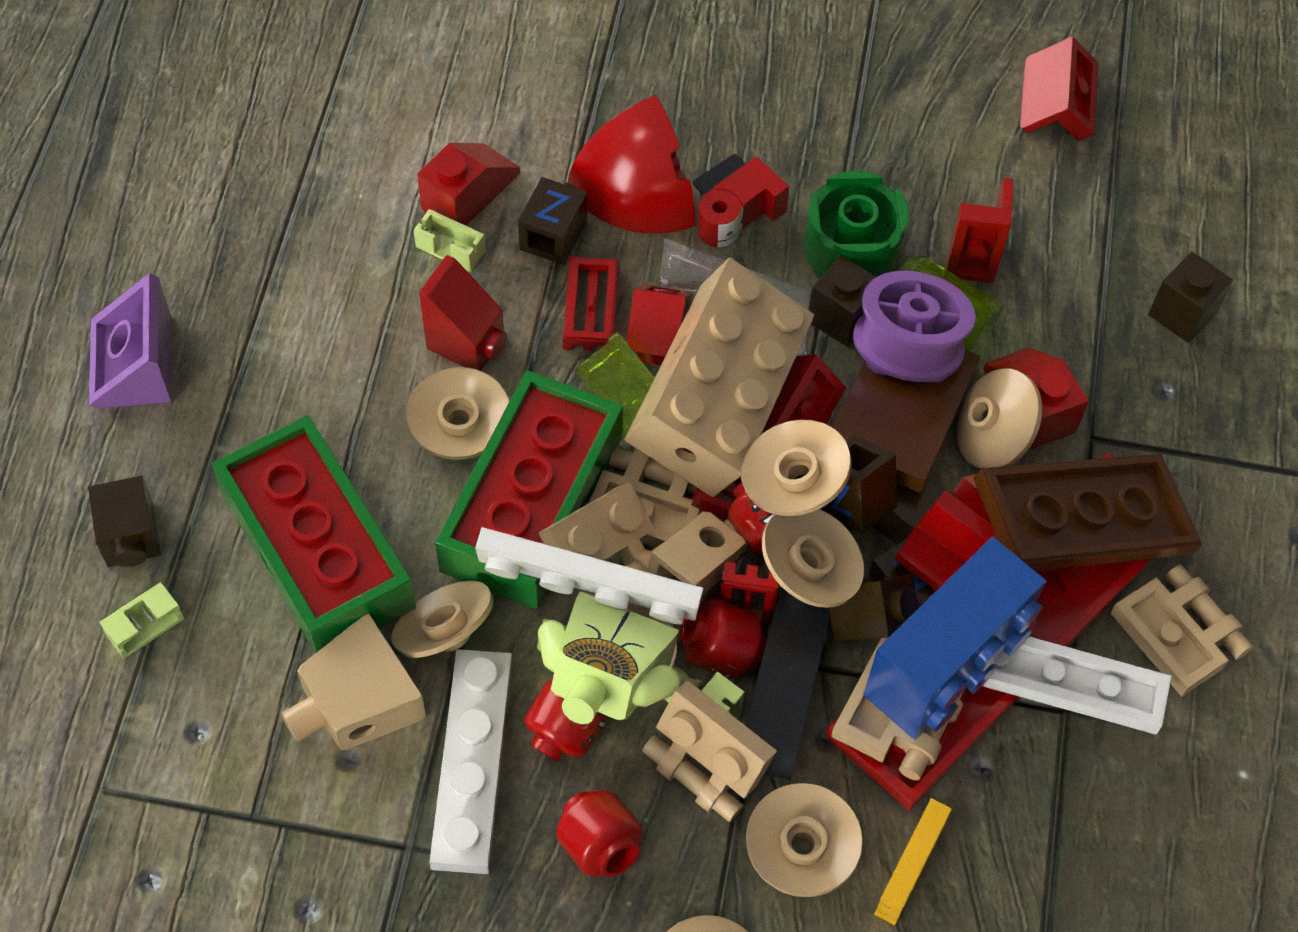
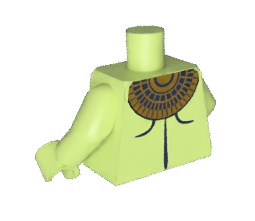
[537,591,702,724]

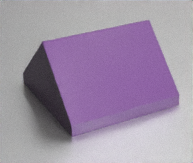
[89,273,171,408]

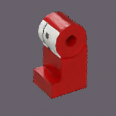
[698,156,789,247]

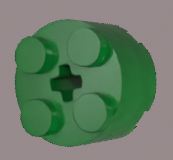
[803,171,909,279]

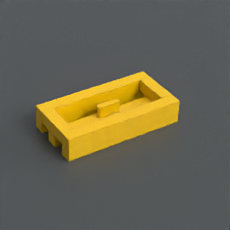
[874,798,952,926]

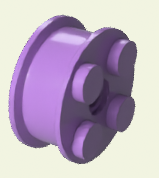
[853,271,976,383]

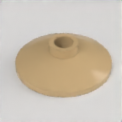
[406,367,509,460]
[955,368,1042,469]
[741,420,852,516]
[762,509,864,608]
[391,581,493,658]
[746,783,862,897]

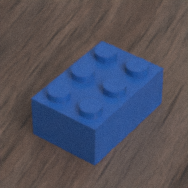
[863,536,1046,741]

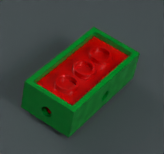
[435,370,623,610]
[211,415,416,653]

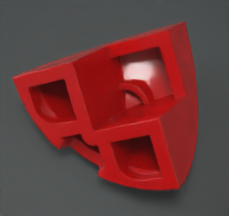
[567,95,696,234]

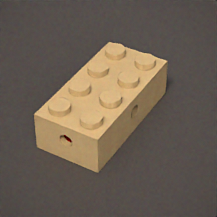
[624,257,815,497]

